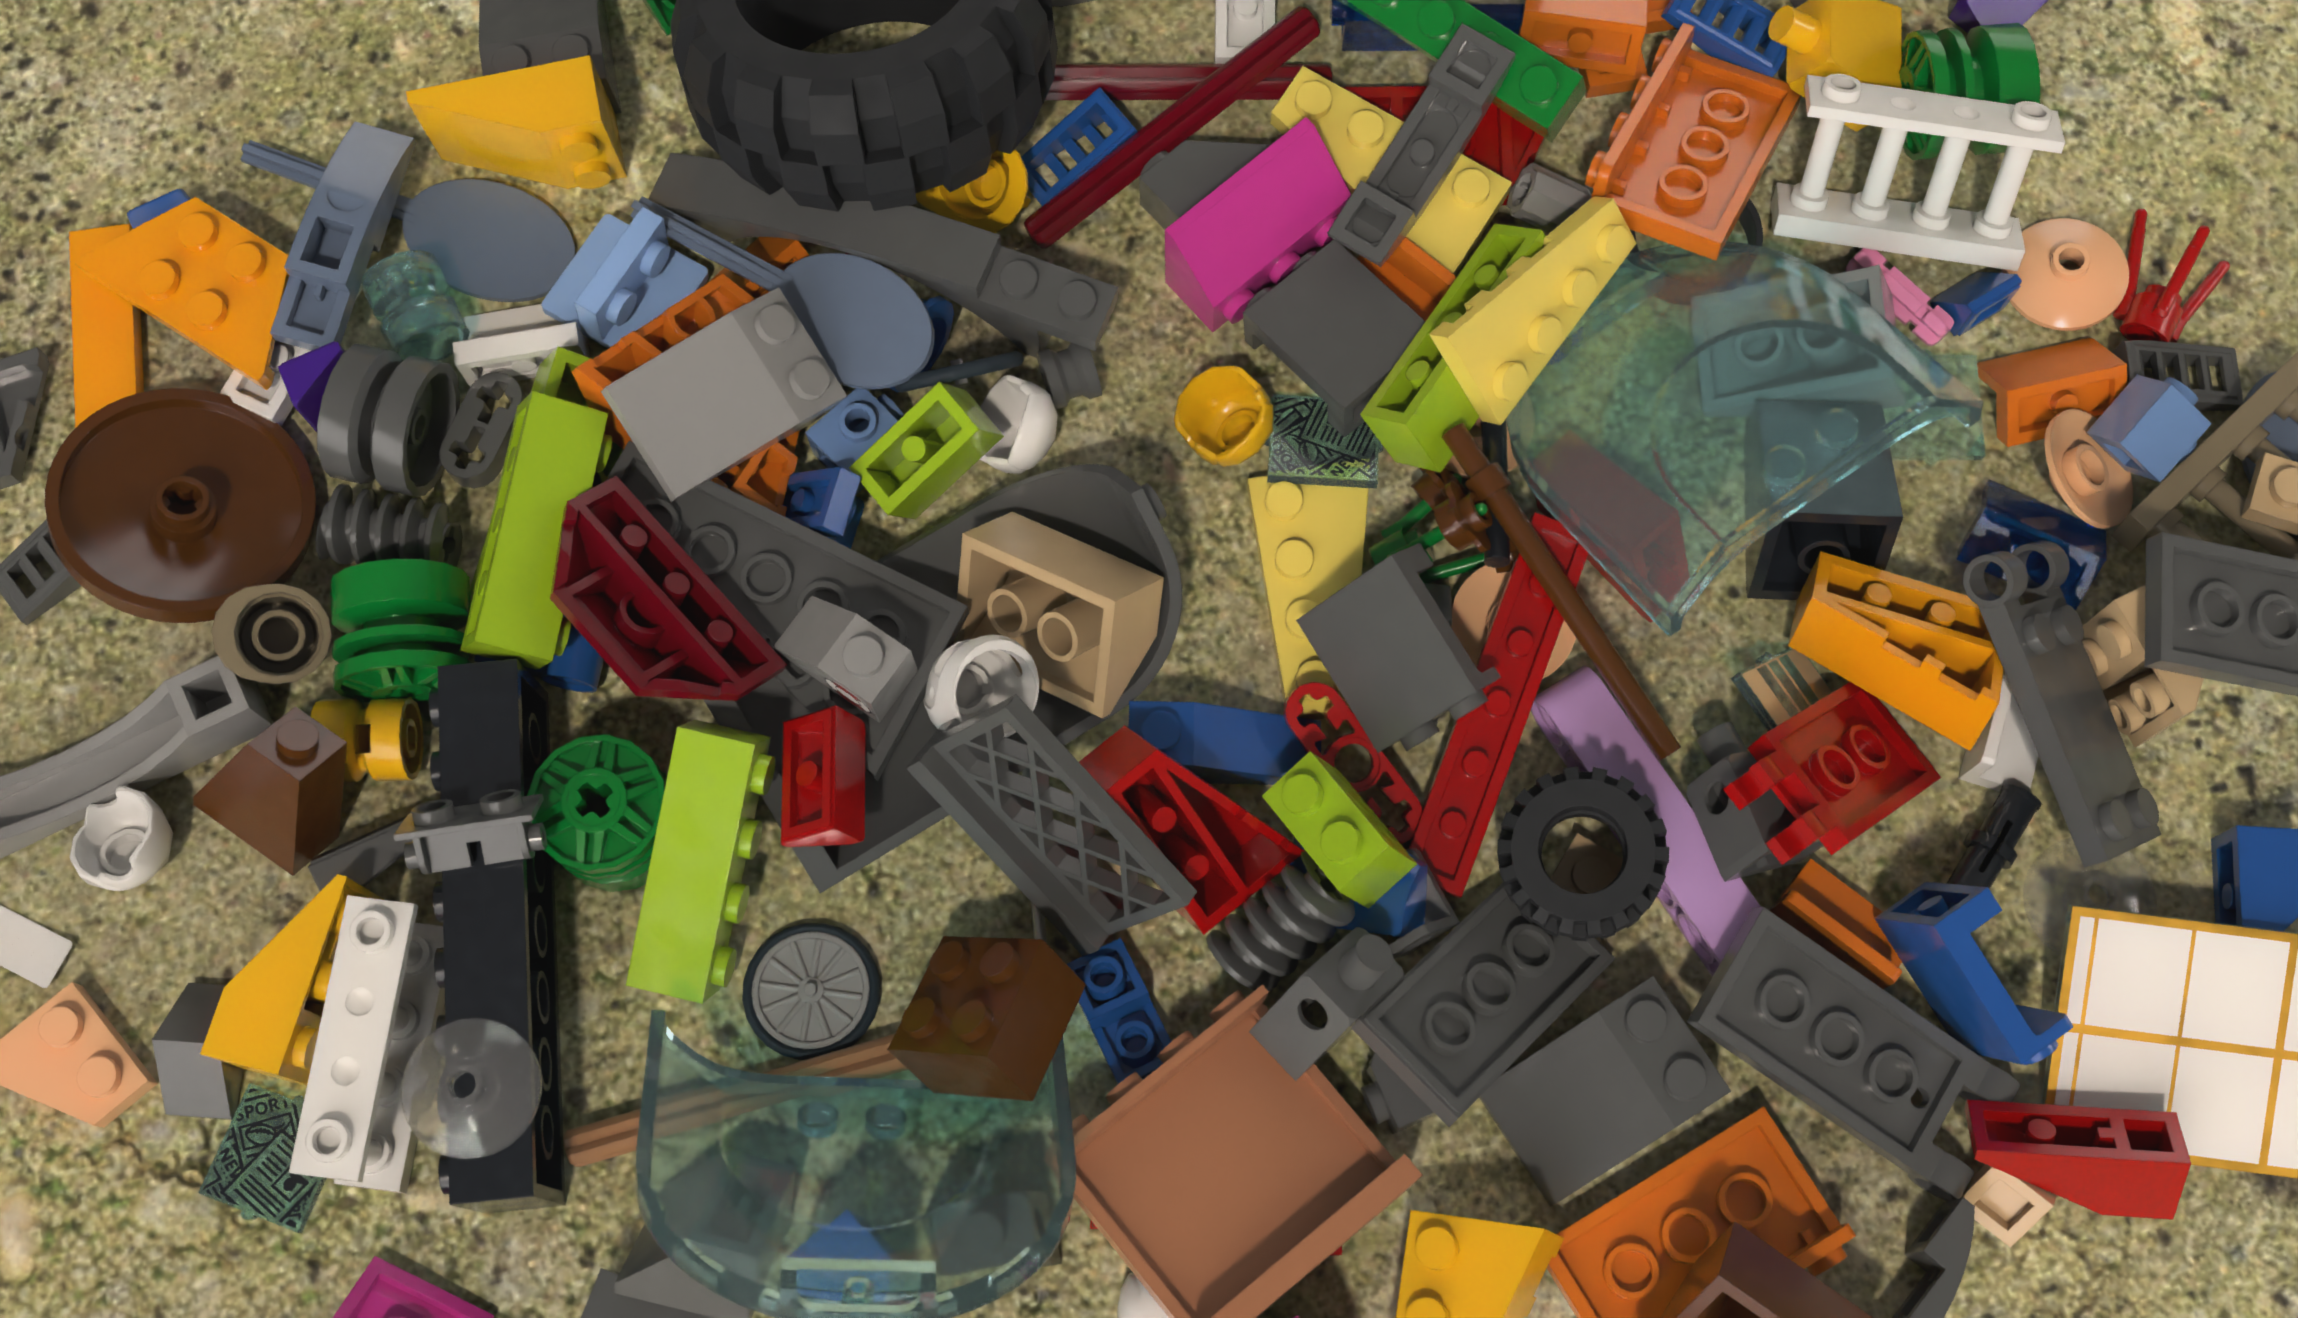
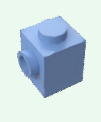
[2086,375,2212,482]
[805,388,904,496]

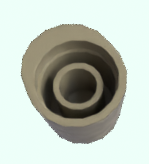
[211,584,332,684]

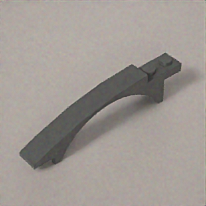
[648,153,1119,358]

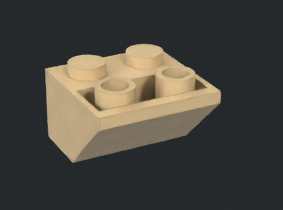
[2082,585,2204,747]

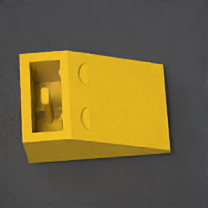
[200,874,384,1086]

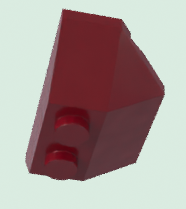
[550,476,787,701]

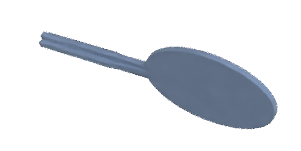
[240,140,576,302]
[630,196,935,389]

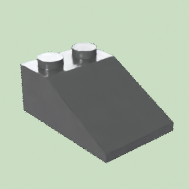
[479,0,622,114]
[1479,976,1731,1207]

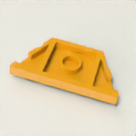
[75,197,289,391]

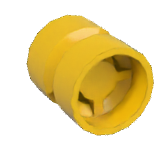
[310,697,424,782]

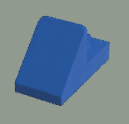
[783,467,864,549]

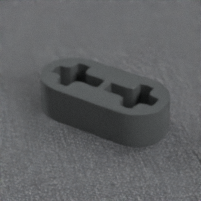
[439,372,527,489]

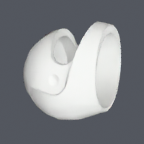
[923,634,1039,738]

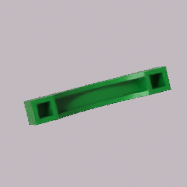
[1337,0,1587,142]

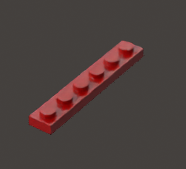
[1407,512,1595,898]

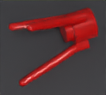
[2113,208,2230,343]

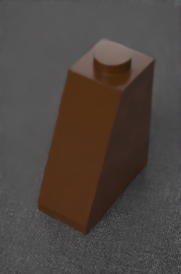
[193,706,347,876]

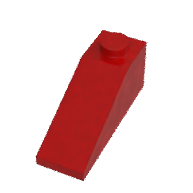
[1964,1099,2191,1220]

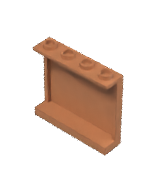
[1048,984,1423,1318]

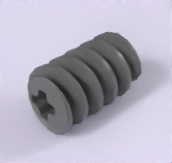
[315,483,463,567]
[1206,851,1355,991]

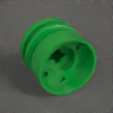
[1899,22,2040,160]
[330,559,471,703]
[527,734,667,892]

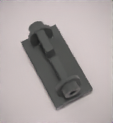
[393,789,547,874]

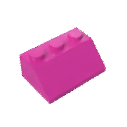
[1165,117,1351,332]

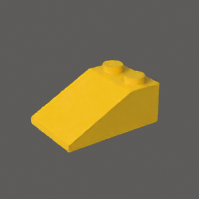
[406,55,627,189]

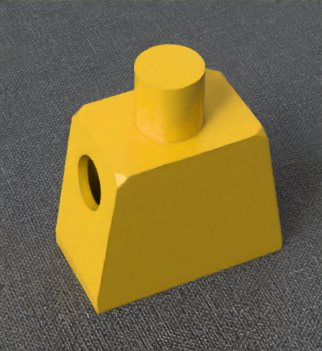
[1768,0,1902,132]

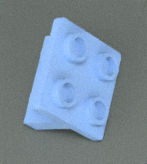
[541,206,709,349]

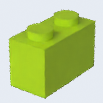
[849,382,1004,519]
[1262,751,1417,909]

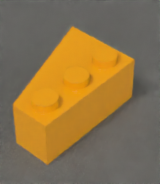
[1788,551,2003,751]

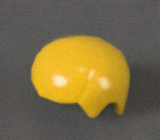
[1174,366,1274,467]

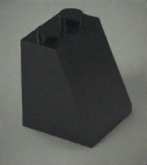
[1744,402,1903,600]

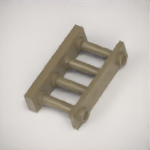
[2111,352,2298,560]

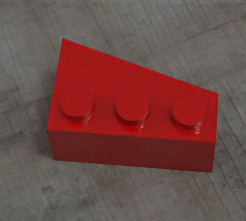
[1079,725,1304,935]

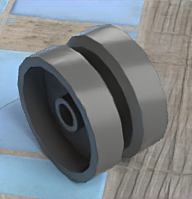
[317,344,460,497]

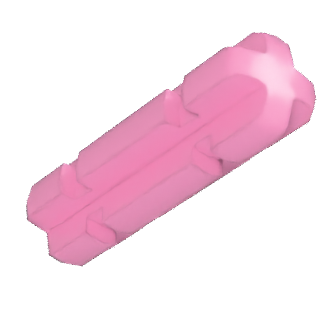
[1845,248,1955,346]

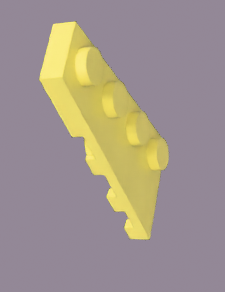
[1270,66,1512,276]
[1429,196,1637,425]
[1247,461,1370,720]

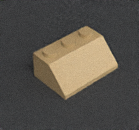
[953,512,1164,718]

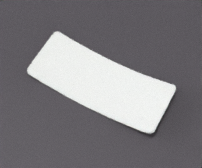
[0,905,73,988]

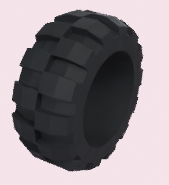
[671,0,1058,212]

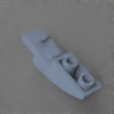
[270,121,416,351]

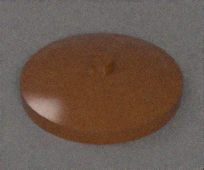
[45,388,316,623]

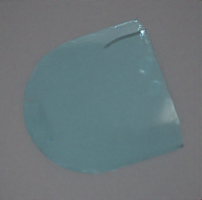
[1506,242,1984,637]
[635,1010,1076,1318]

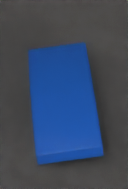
[1067,938,1172,1084]

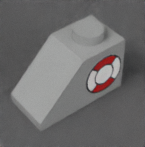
[773,596,918,723]

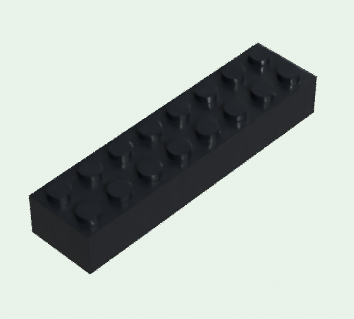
[429,659,566,1214]

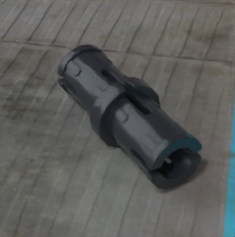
[1947,783,2042,890]

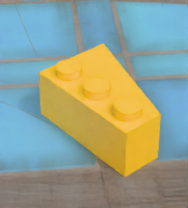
[1396,1210,1564,1318]

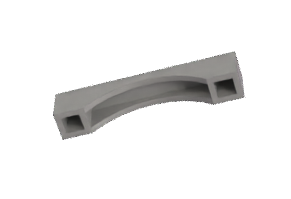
[0,656,274,859]

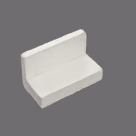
[452,304,591,387]
[1958,669,2039,792]

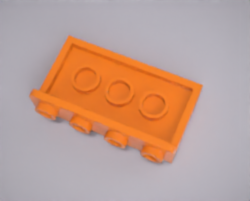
[1585,23,1801,261]
[1547,1106,1856,1318]

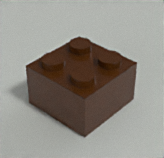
[887,936,1086,1101]

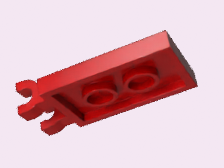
[1723,682,1942,865]

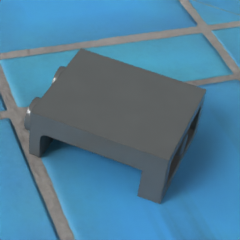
[1243,240,1425,438]
[1296,543,1501,753]

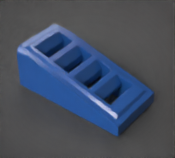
[1661,0,1787,77]
[1021,87,1138,206]

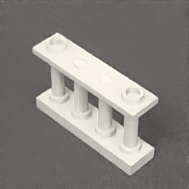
[1771,74,2065,271]
[289,895,445,1194]

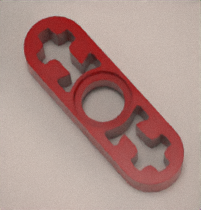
[1283,682,1423,844]

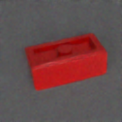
[781,705,866,847]

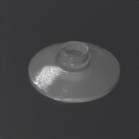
[2023,837,2157,958]
[401,1018,542,1159]

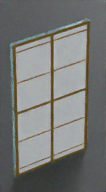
[2041,904,2298,1179]

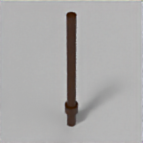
[1442,423,1681,761]

